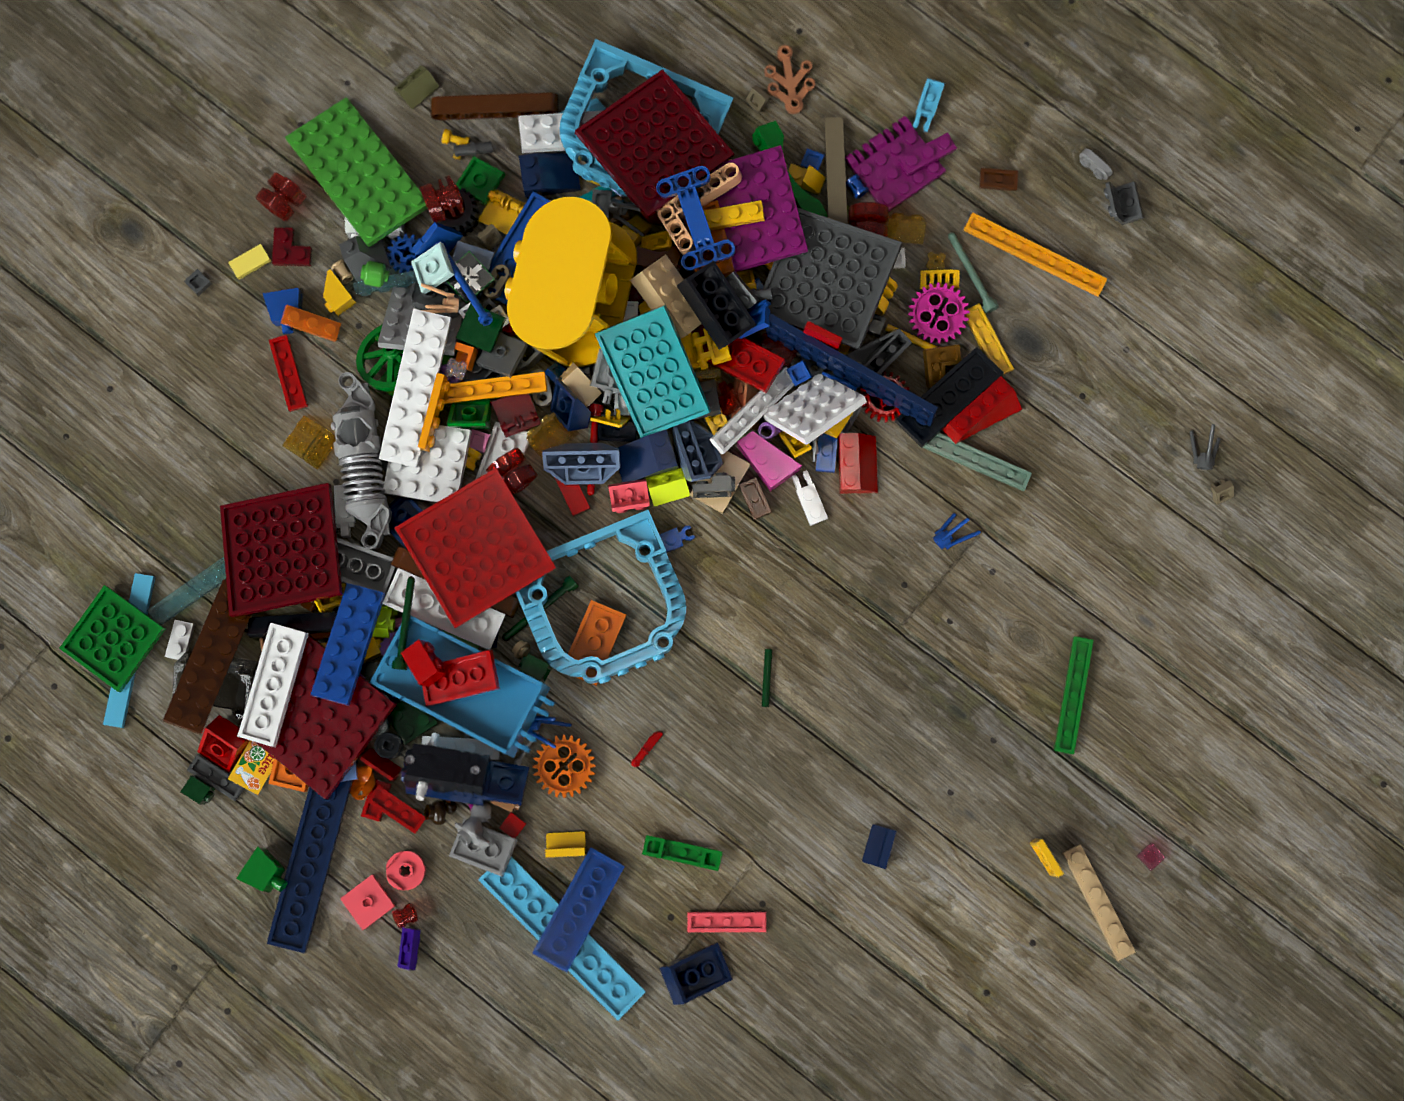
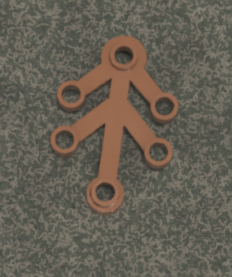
[764,45,815,114]

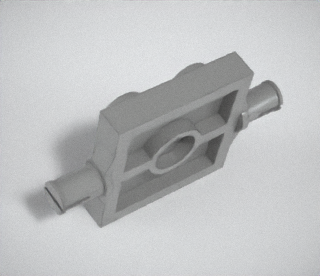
[590,349,621,404]

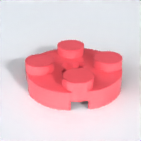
[386,851,426,890]

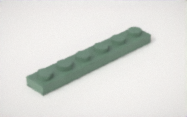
[918,433,1032,492]

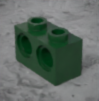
[519,654,552,683]

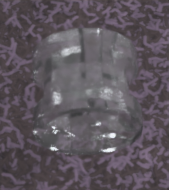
[445,358,467,380]

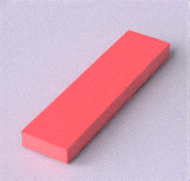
[687,912,766,932]

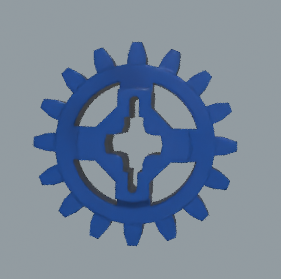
[387,234,421,276]

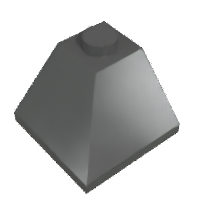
[339,236,392,284]

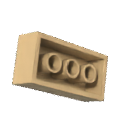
[630,254,702,339]

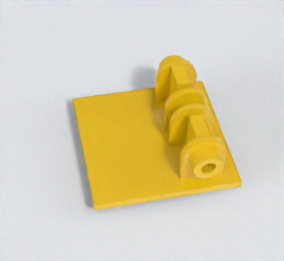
[478,189,526,235]

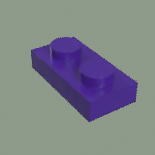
[398,927,421,970]

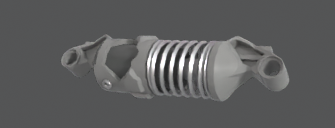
[331,372,392,551]

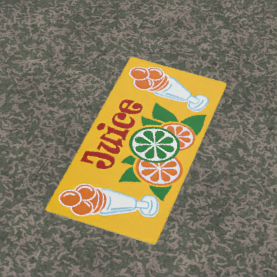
[228,740,274,795]

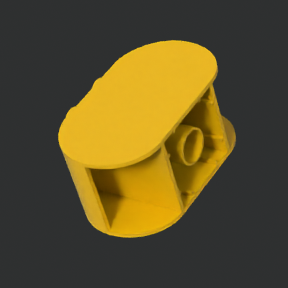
[505,197,637,367]

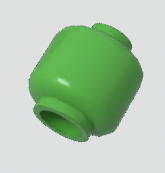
[361,261,390,287]

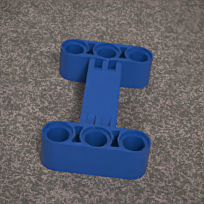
[656,166,736,271]

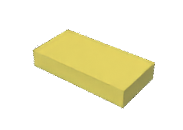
[228,244,271,279]

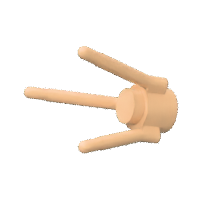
[421,283,459,314]

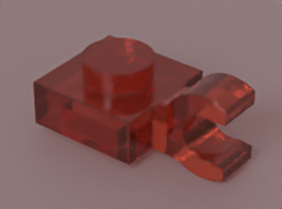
[718,381,741,416]

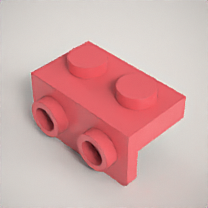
[608,479,650,513]

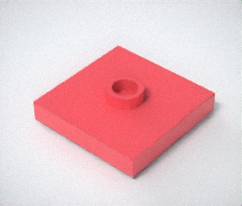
[340,874,396,930]

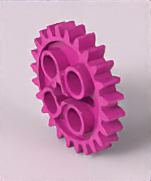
[908,282,970,344]

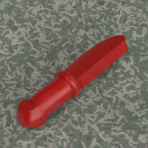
[631,731,662,767]

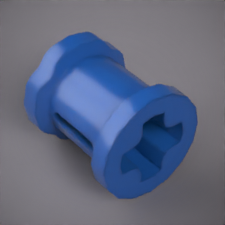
[846,174,869,200]

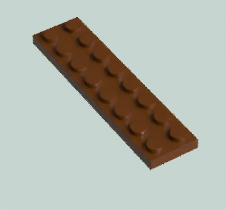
[163,579,252,735]

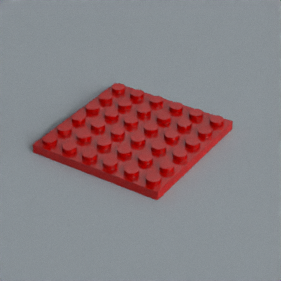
[395,468,556,629]

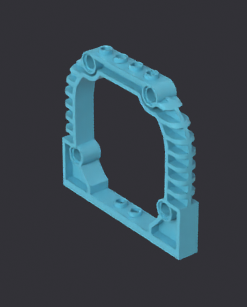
[559,39,733,196]
[516,510,686,684]

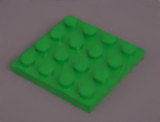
[59,585,166,692]

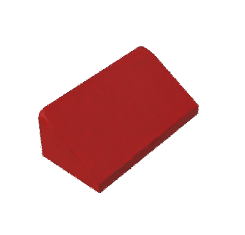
[360,748,402,781]

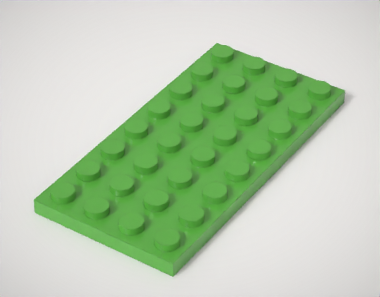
[285,97,431,248]

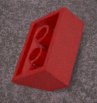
[838,433,878,494]

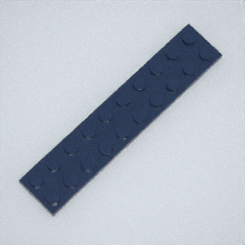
[766,313,938,426]
[266,760,358,953]

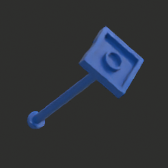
[412,222,493,326]

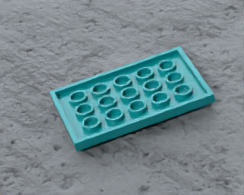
[595,305,711,438]

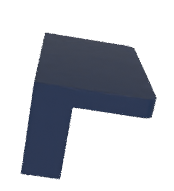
[862,824,897,869]

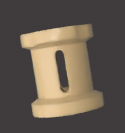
[331,259,354,285]

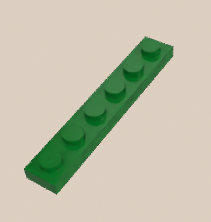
[1054,636,1094,755]

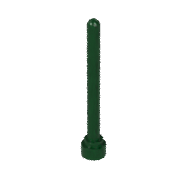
[502,575,579,641]
[391,576,415,670]

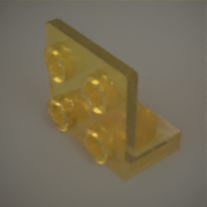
[526,412,572,459]
[282,416,336,470]

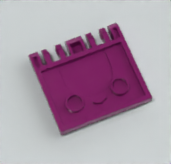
[845,116,946,215]

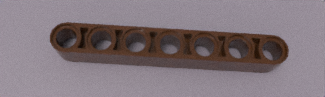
[431,93,559,120]
[390,547,520,618]

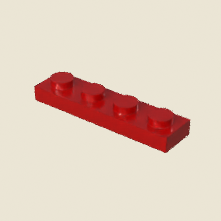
[269,335,308,412]

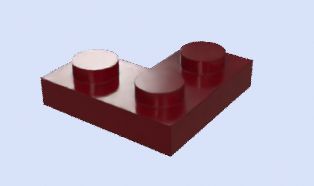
[272,227,312,267]

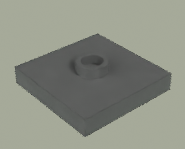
[476,333,528,378]

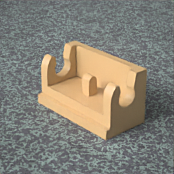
[561,362,602,407]

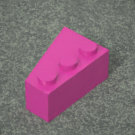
[737,431,802,492]

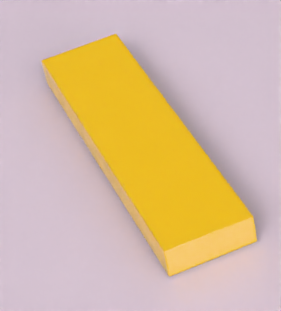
[964,303,1014,375]

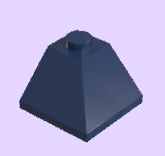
[550,378,591,431]

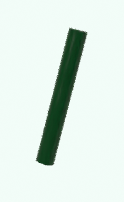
[761,649,772,707]

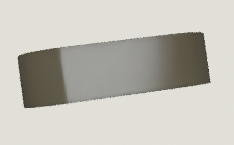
[483,265,511,300]

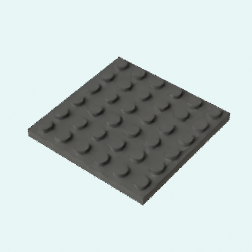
[757,208,903,350]

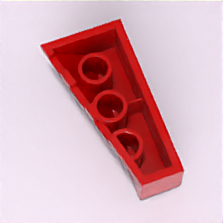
[943,376,1022,444]

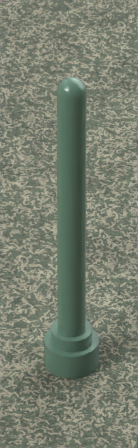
[948,232,999,314]

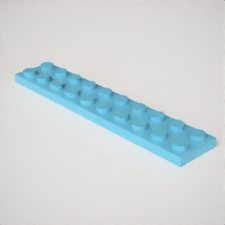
[478,856,646,1021]

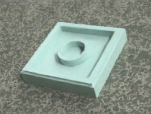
[411,242,454,294]

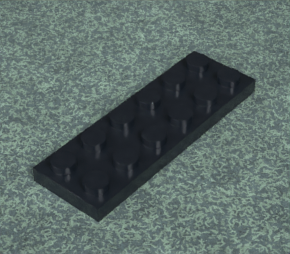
[895,347,1004,448]

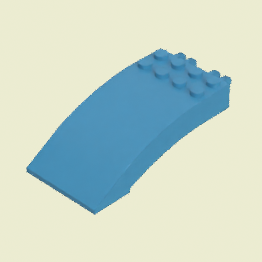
[369,615,555,758]

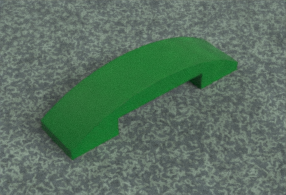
[642,835,723,871]

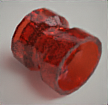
[392,903,419,929]

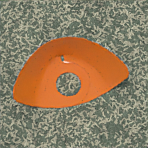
[350,766,376,800]

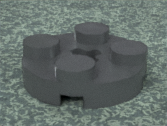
[410,282,448,310]

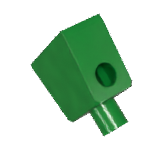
[236,847,287,893]

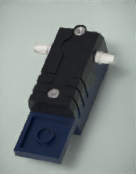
[401,733,529,806]

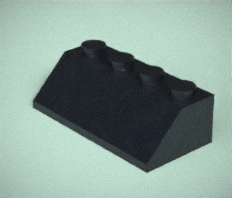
[676,260,756,350]

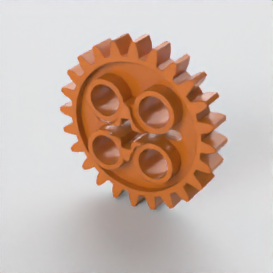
[532,734,596,798]

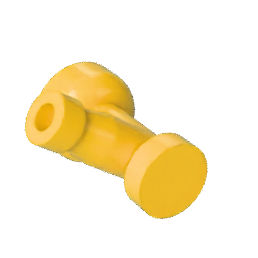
[441,129,470,160]

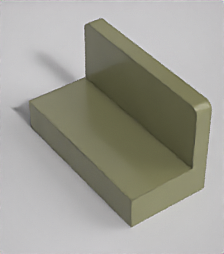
[393,65,439,109]

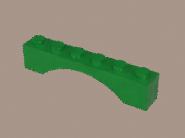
[752,120,828,217]

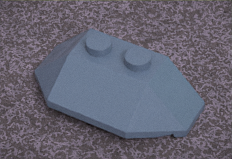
[672,420,723,482]
[542,443,620,485]

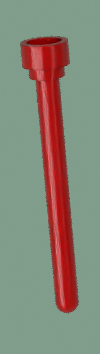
[587,404,604,495]

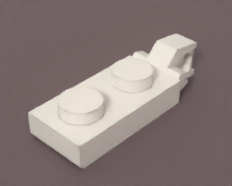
[334,485,356,538]

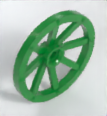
[356,324,404,391]

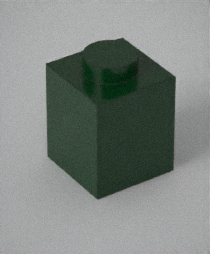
[180,775,215,805]

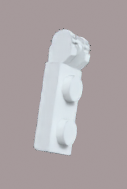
[792,470,828,526]

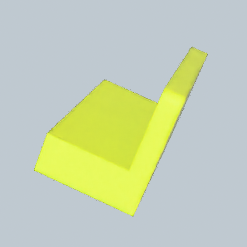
[645,468,690,506]

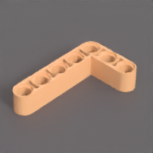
[657,163,742,256]

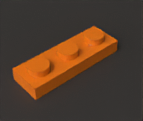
[280,305,341,342]

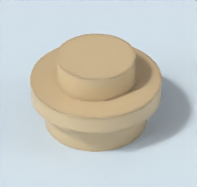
[512,640,530,659]

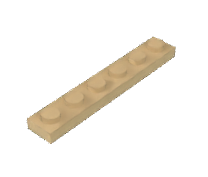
[1062,844,1135,961]

